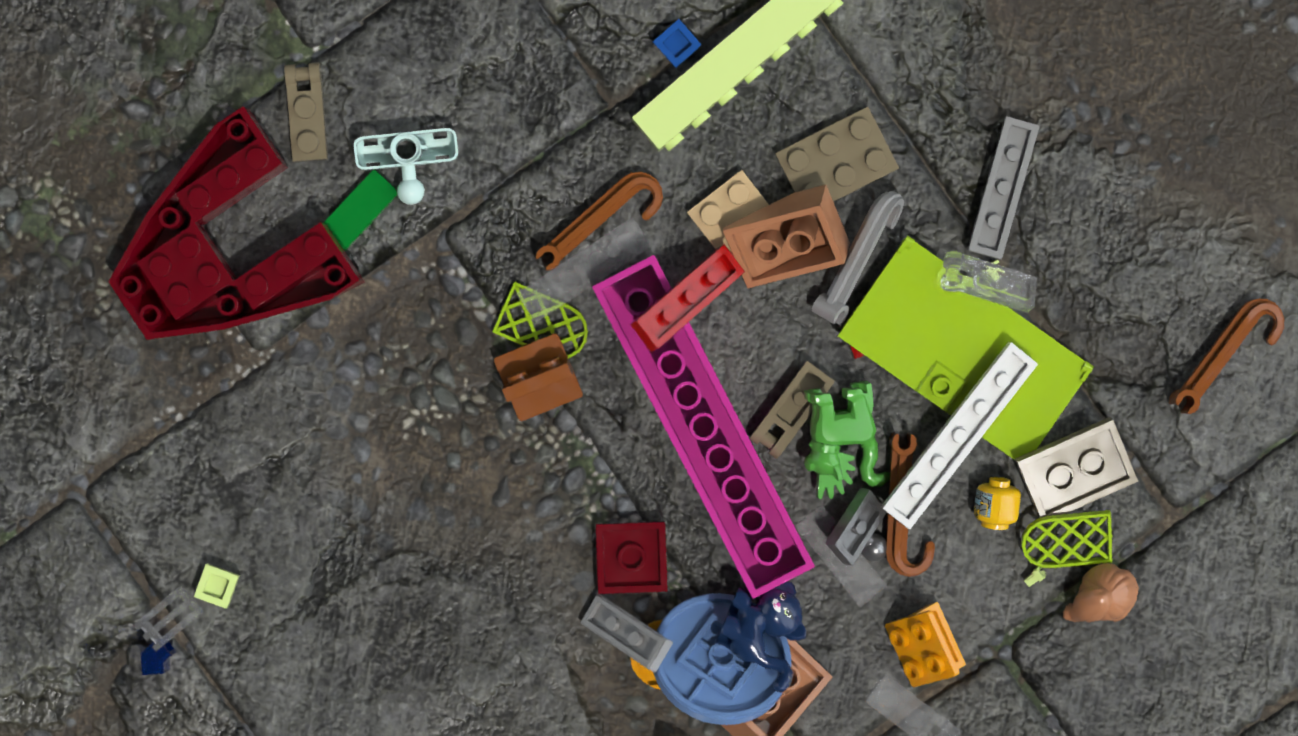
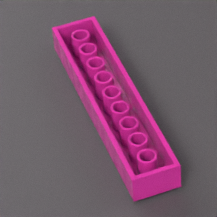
[592,255,815,599]

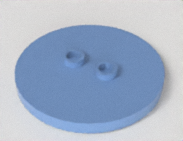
[653,593,791,725]

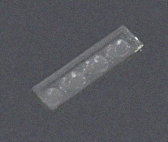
[516,217,652,323]

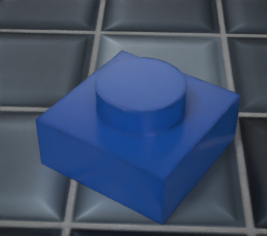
[653,19,702,69]

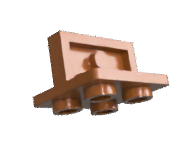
[494,333,583,421]

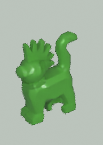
[804,381,890,499]

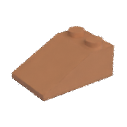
[723,185,850,288]
[721,639,833,736]

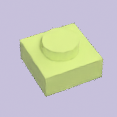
[194,563,240,609]

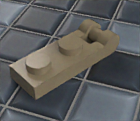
[284,62,328,163]
[749,361,835,459]

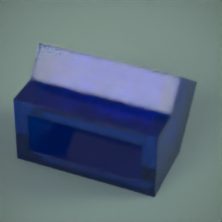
[140,635,178,675]

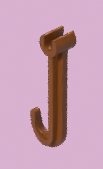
[535,172,663,271]
[1169,298,1285,414]
[886,432,935,577]

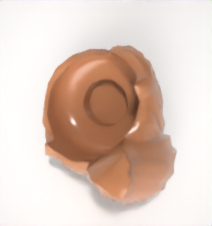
[1063,563,1139,623]

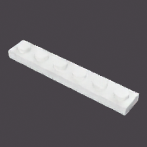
[881,342,1038,529]

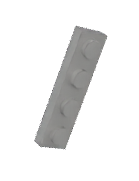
[967,116,1040,260]

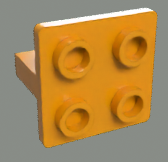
[885,602,966,687]

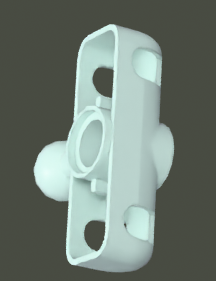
[354,128,458,205]

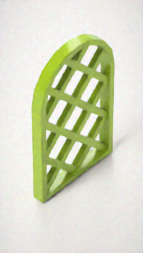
[492,281,588,358]
[1021,510,1113,568]

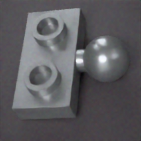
[825,488,887,566]

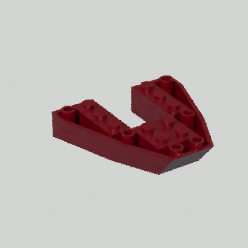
[108,106,365,340]

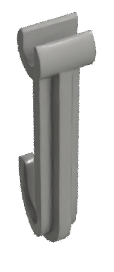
[812,191,904,326]

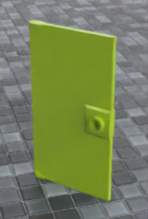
[837,235,1094,460]

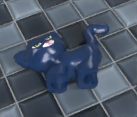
[716,581,806,692]

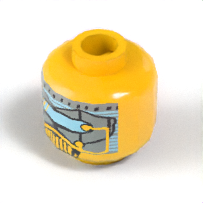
[974,477,1021,530]

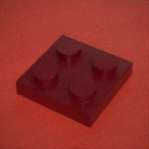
[596,521,668,594]

